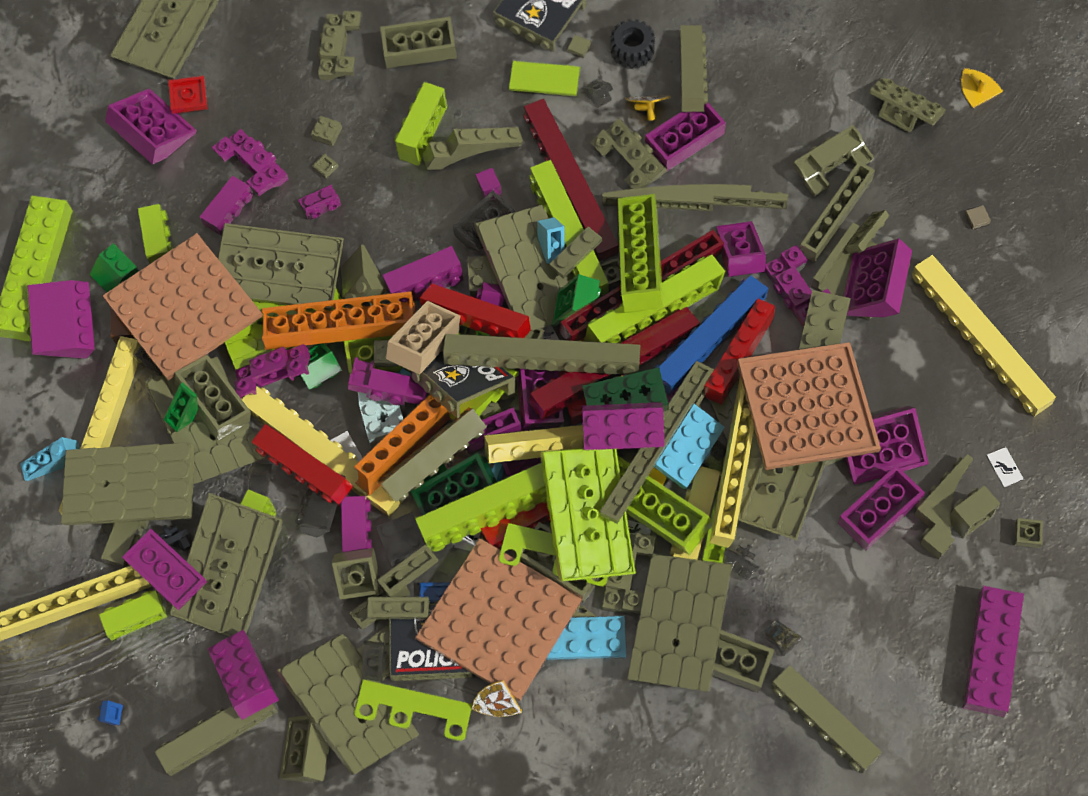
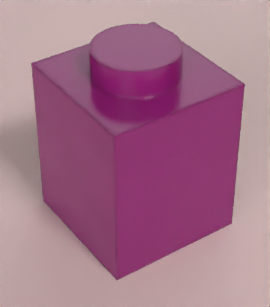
[475,168,502,200]
[476,282,504,307]

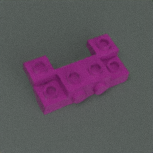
[212,129,289,196]
[765,245,831,328]
[234,344,310,399]
[348,357,427,405]

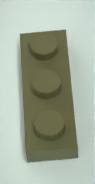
[845,210,889,253]
[549,226,602,279]
[367,597,429,619]

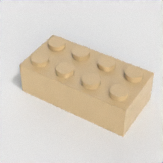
[386,301,460,374]

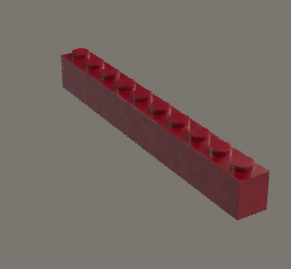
[523,98,619,261]
[559,230,724,341]
[529,307,700,420]

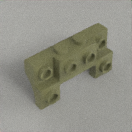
[318,11,362,80]
[591,118,667,189]
[793,125,874,197]
[602,533,656,614]

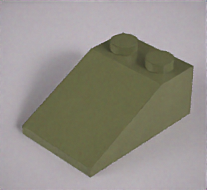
[341,245,388,308]

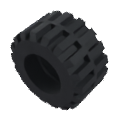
[610,19,655,69]

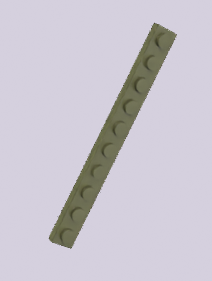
[600,361,714,524]

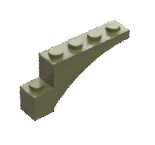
[422,127,523,170]
[915,454,973,559]

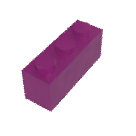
[200,176,253,235]
[466,408,522,454]
[341,496,372,552]

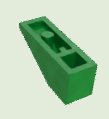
[163,382,198,432]

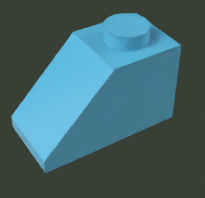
[537,217,565,264]

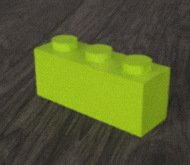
[138,204,173,264]
[99,591,168,641]

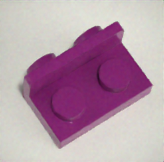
[299,185,341,220]

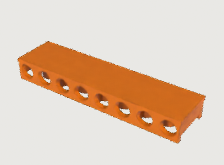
[262,291,415,350]
[354,395,451,496]

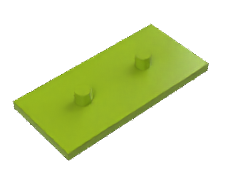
[509,61,580,96]

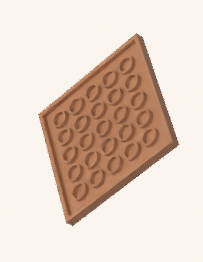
[103,233,263,380]
[737,342,881,470]
[416,539,582,701]

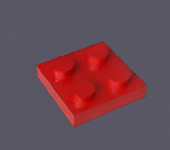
[168,76,208,114]

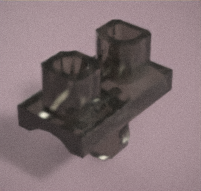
[723,544,759,580]

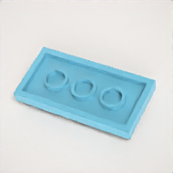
[654,404,725,489]
[546,616,626,660]

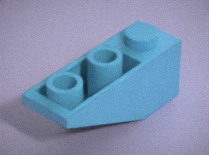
[20,437,80,481]

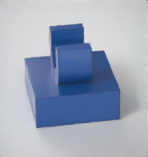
[97,701,123,725]

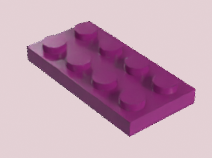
[122,529,207,611]

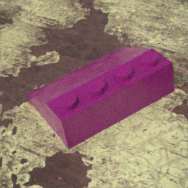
[105,89,197,164]
[843,238,912,318]
[27,280,94,359]
[844,406,929,485]

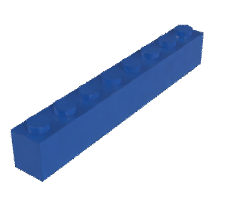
[655,275,768,395]

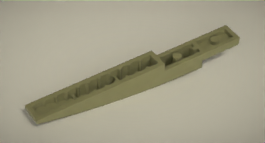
[602,184,788,211]

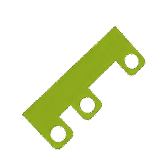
[499,523,608,586]
[355,679,472,741]

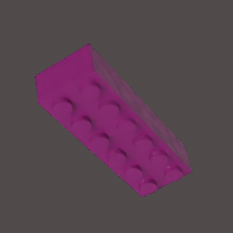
[963,585,1024,717]

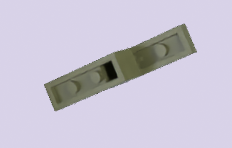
[350,544,439,630]

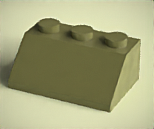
[279,715,329,782]

